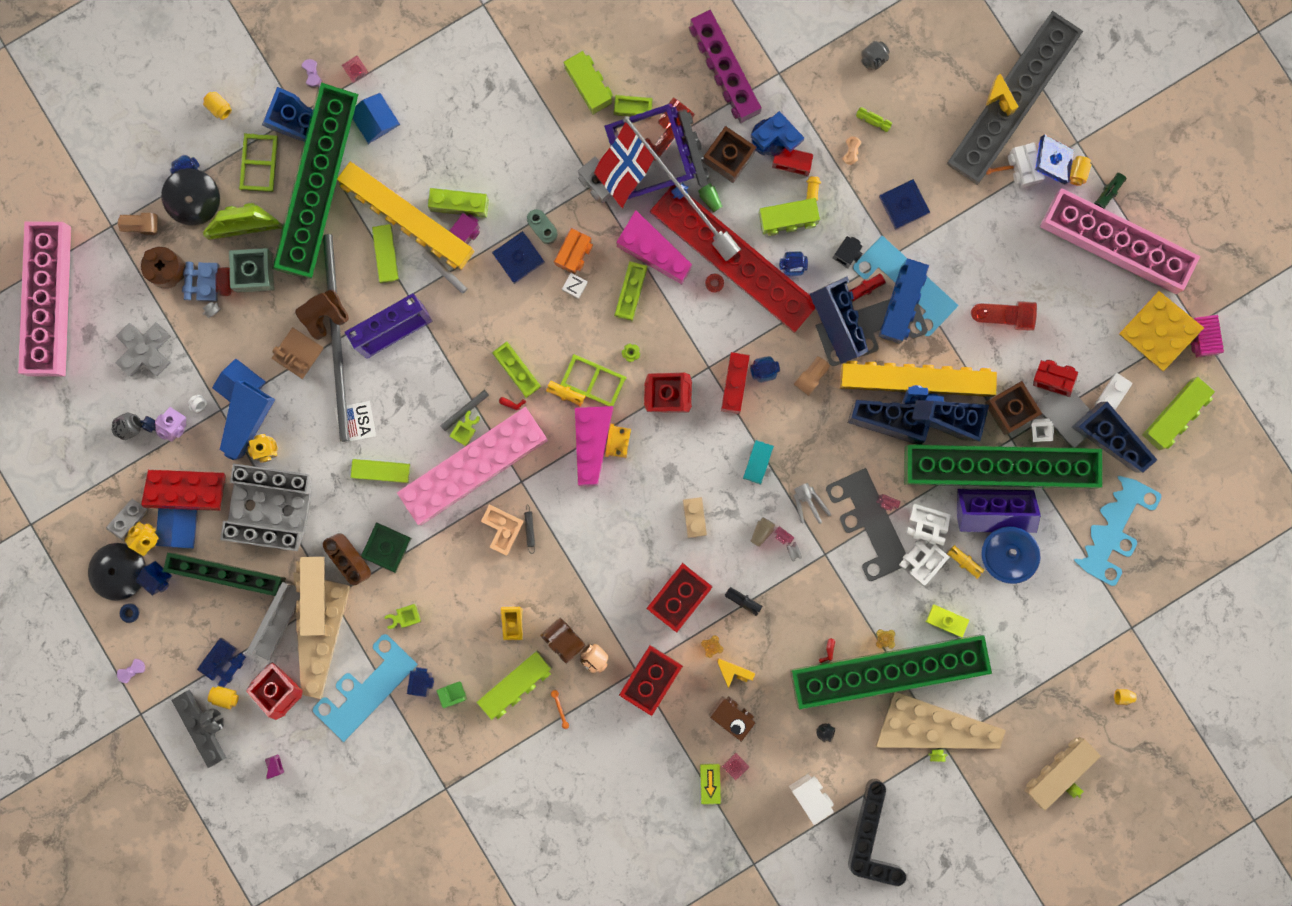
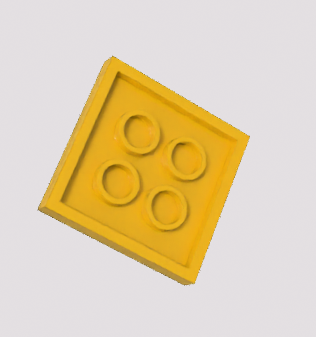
[1119,291,1204,372]

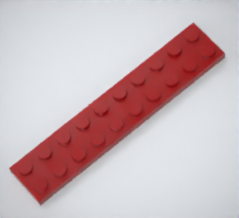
[650,185,816,333]

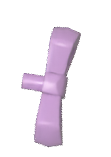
[302,59,322,87]
[117,659,145,683]

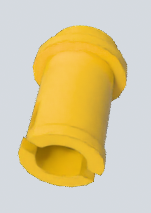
[806,176,821,201]

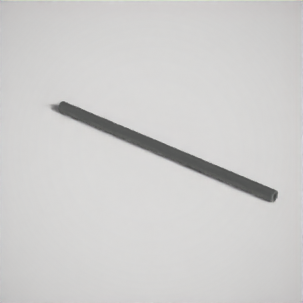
[323,234,349,442]

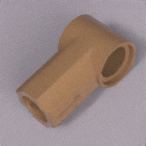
[118,213,158,235]
[794,356,830,396]

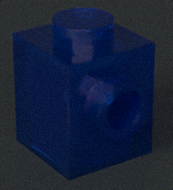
[135,561,172,596]
[407,667,434,697]

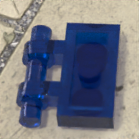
[197,638,247,687]

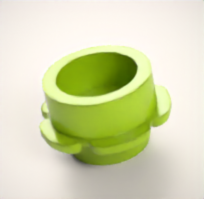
[622,343,640,362]
[928,750,948,762]
[1066,783,1084,799]

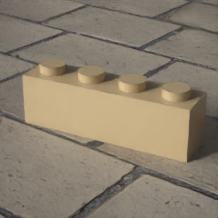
[296,557,325,636]
[1024,737,1101,810]

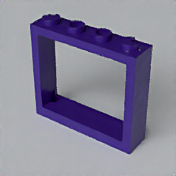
[604,104,696,200]
[345,293,433,359]

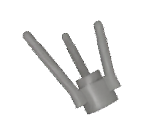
[793,483,831,524]

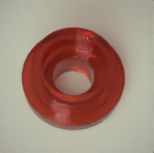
[705,274,724,293]

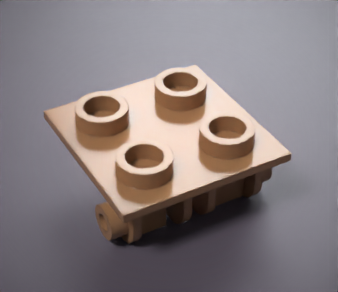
[271,327,324,379]

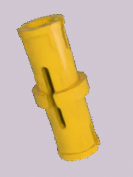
[546,380,586,407]
[947,545,985,579]

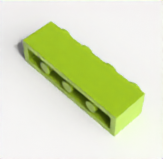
[1142,377,1215,450]
[477,650,552,720]

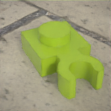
[449,411,480,446]
[384,604,421,629]

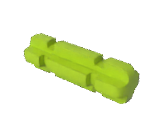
[856,107,892,132]

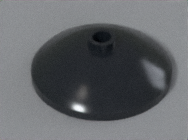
[161,168,220,226]
[88,543,147,601]

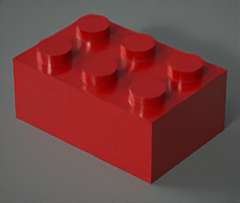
[646,563,713,633]
[619,645,683,716]

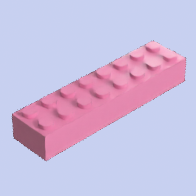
[1040,188,1200,294]
[18,222,71,377]
[397,407,548,526]

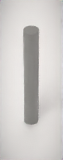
[422,250,468,294]

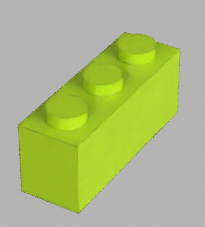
[564,51,613,115]
[428,188,489,218]
[758,198,820,236]

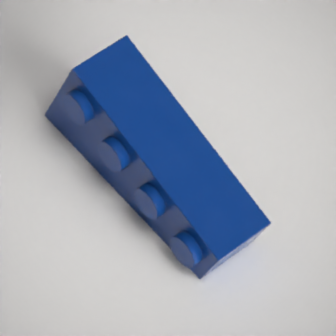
[879,258,929,344]

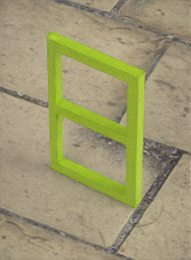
[239,133,278,192]
[560,354,627,406]

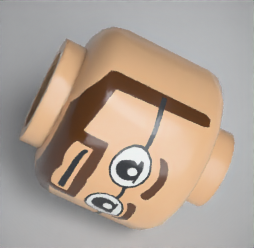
[580,644,608,673]

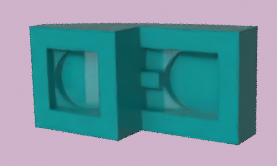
[743,440,774,485]

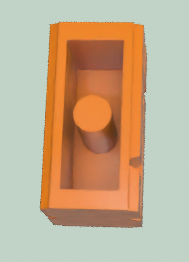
[554,228,593,274]

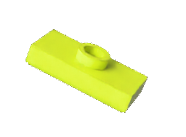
[926,604,969,637]

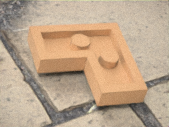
[481,504,524,556]

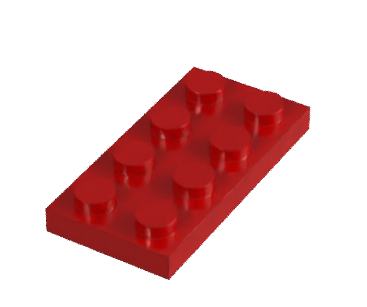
[141,470,226,511]

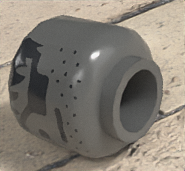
[861,41,890,70]
[111,412,142,440]

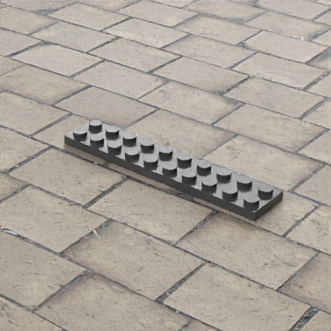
[947,10,1083,185]

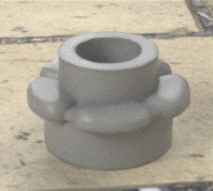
[203,302,221,319]

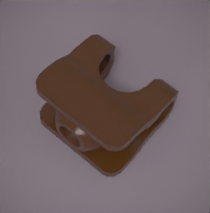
[295,289,349,340]

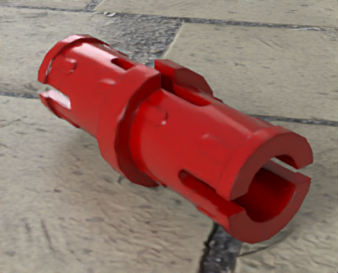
[849,273,886,302]

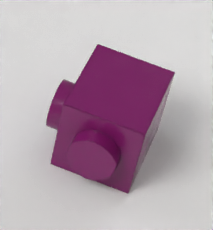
[449,213,480,244]

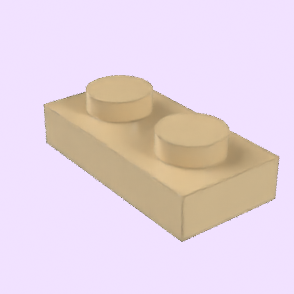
[683,497,707,538]

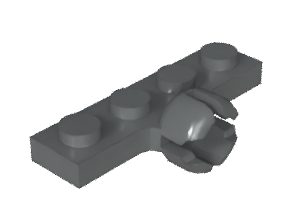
[678,109,709,187]
[171,690,227,768]

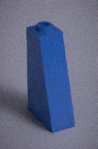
[220,380,275,460]

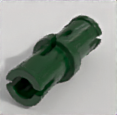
[1094,172,1127,209]

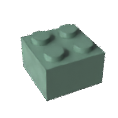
[229,248,274,293]

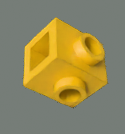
[248,434,278,463]
[124,521,159,556]

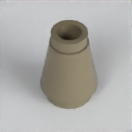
[750,517,775,547]

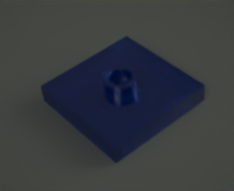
[1035,134,1074,185]
[879,179,930,230]
[492,231,545,284]

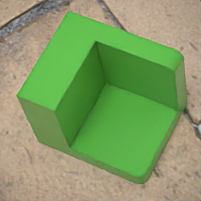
[436,681,467,708]

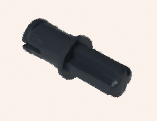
[725,587,763,616]

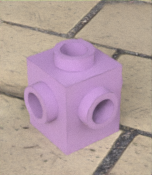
[155,407,186,442]

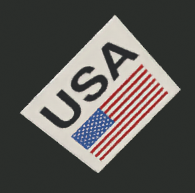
[334,401,376,443]

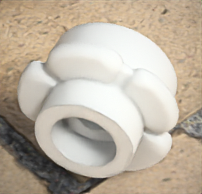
[188,395,207,413]

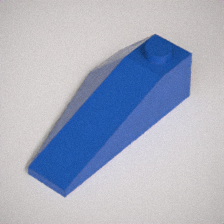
[262,87,312,142]

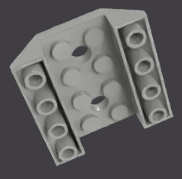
[220,463,311,551]

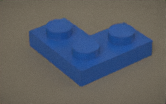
[751,111,805,152]
[902,385,944,404]

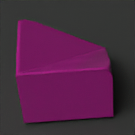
[265,754,284,780]

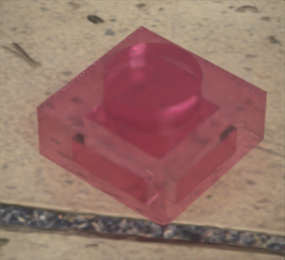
[342,55,368,83]
[876,494,901,511]
[773,526,795,545]
[722,752,749,781]

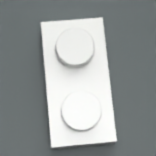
[1094,373,1133,410]

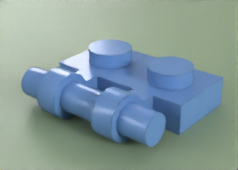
[182,262,219,302]

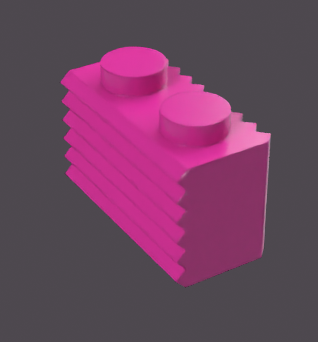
[1191,315,1224,358]

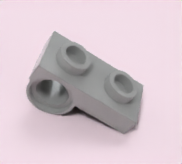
[106,499,148,541]

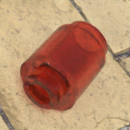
[215,267,235,296]

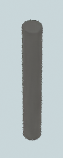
[440,390,489,431]

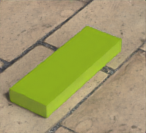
[372,224,399,283]
[614,261,648,321]
[492,342,541,398]
[350,459,410,483]

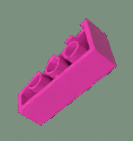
[616,210,692,285]
[575,406,614,486]

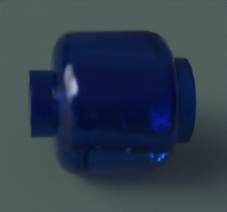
[169,155,200,174]
[779,251,808,276]
[750,356,780,383]

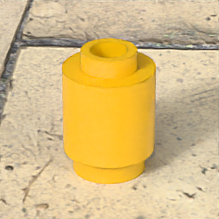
[203,92,232,120]
[1068,156,1091,186]
[208,686,239,709]

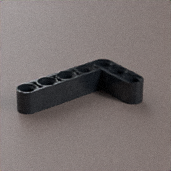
[848,779,906,886]

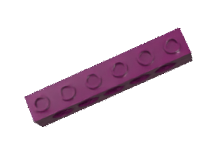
[689,9,762,124]

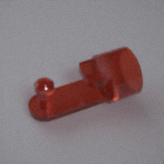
[645,97,695,161]
[971,301,1037,331]

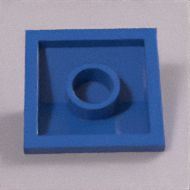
[353,93,400,144]
[212,359,266,402]
[155,508,198,549]

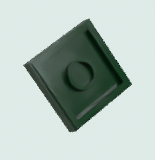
[361,522,412,573]

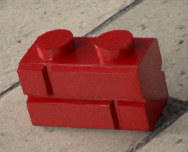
[1033,360,1079,397]

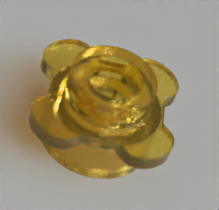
[876,629,895,649]
[701,635,723,658]

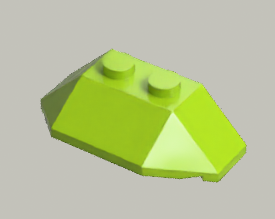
[203,203,283,240]

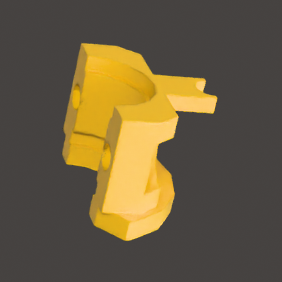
[605,423,631,458]

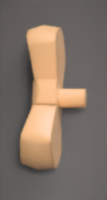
[842,136,861,165]

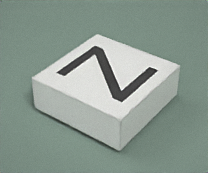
[562,273,588,299]

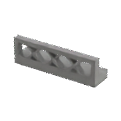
[246,582,300,660]

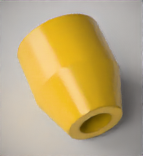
[1114,689,1136,705]

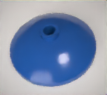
[981,527,1041,584]

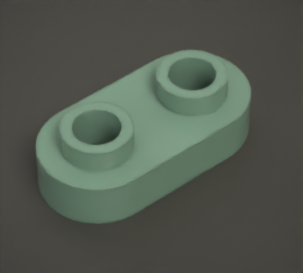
[527,209,558,244]

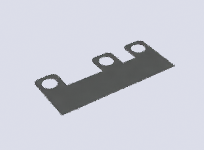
[815,299,928,366]
[826,468,906,581]

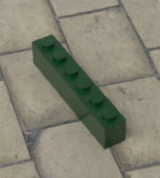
[163,552,286,596]

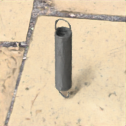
[524,504,535,554]

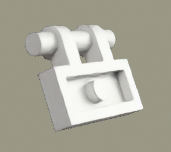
[906,504,951,546]
[899,539,950,586]

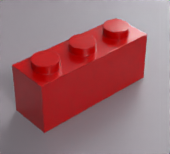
[721,352,750,414]

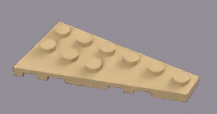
[293,572,350,699]
[876,692,1006,749]

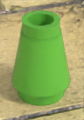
[698,183,723,212]

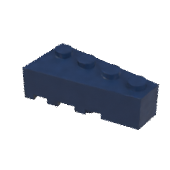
[810,276,868,364]

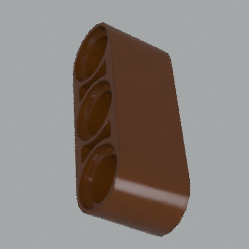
[323,533,371,585]

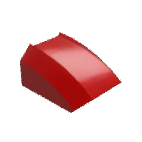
[644,372,692,413]
[246,662,303,720]

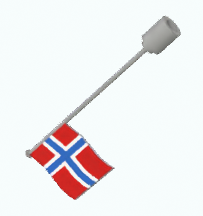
[594,116,741,261]

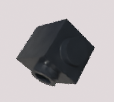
[833,236,863,268]

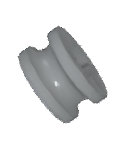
[786,542,802,561]

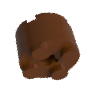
[141,247,185,289]
[540,617,586,664]

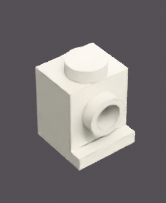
[1032,418,1054,442]

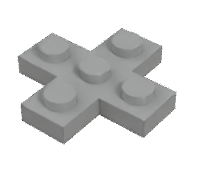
[115,322,171,377]

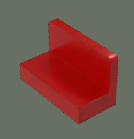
[772,146,813,176]

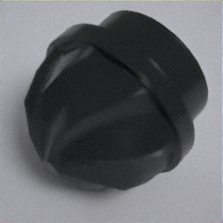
[816,723,836,742]

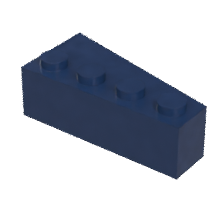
[848,400,930,445]
[912,400,989,442]
[1072,401,1157,473]

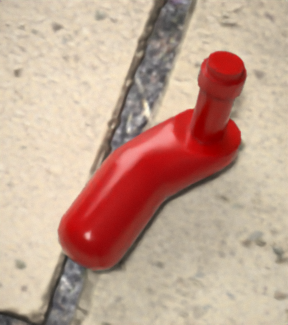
[499,397,526,410]
[819,638,835,663]

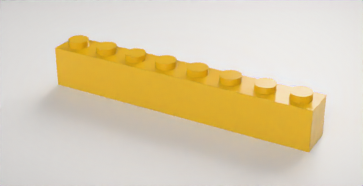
[337,161,474,270]
[840,361,997,397]

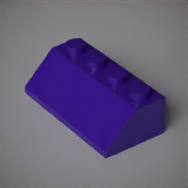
[957,489,1041,533]

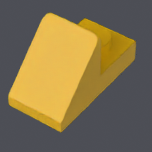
[986,74,1019,116]
[501,607,523,640]
[717,658,755,688]

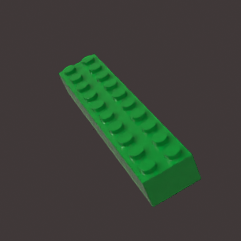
[272,82,359,280]
[904,445,1102,489]
[790,634,992,710]

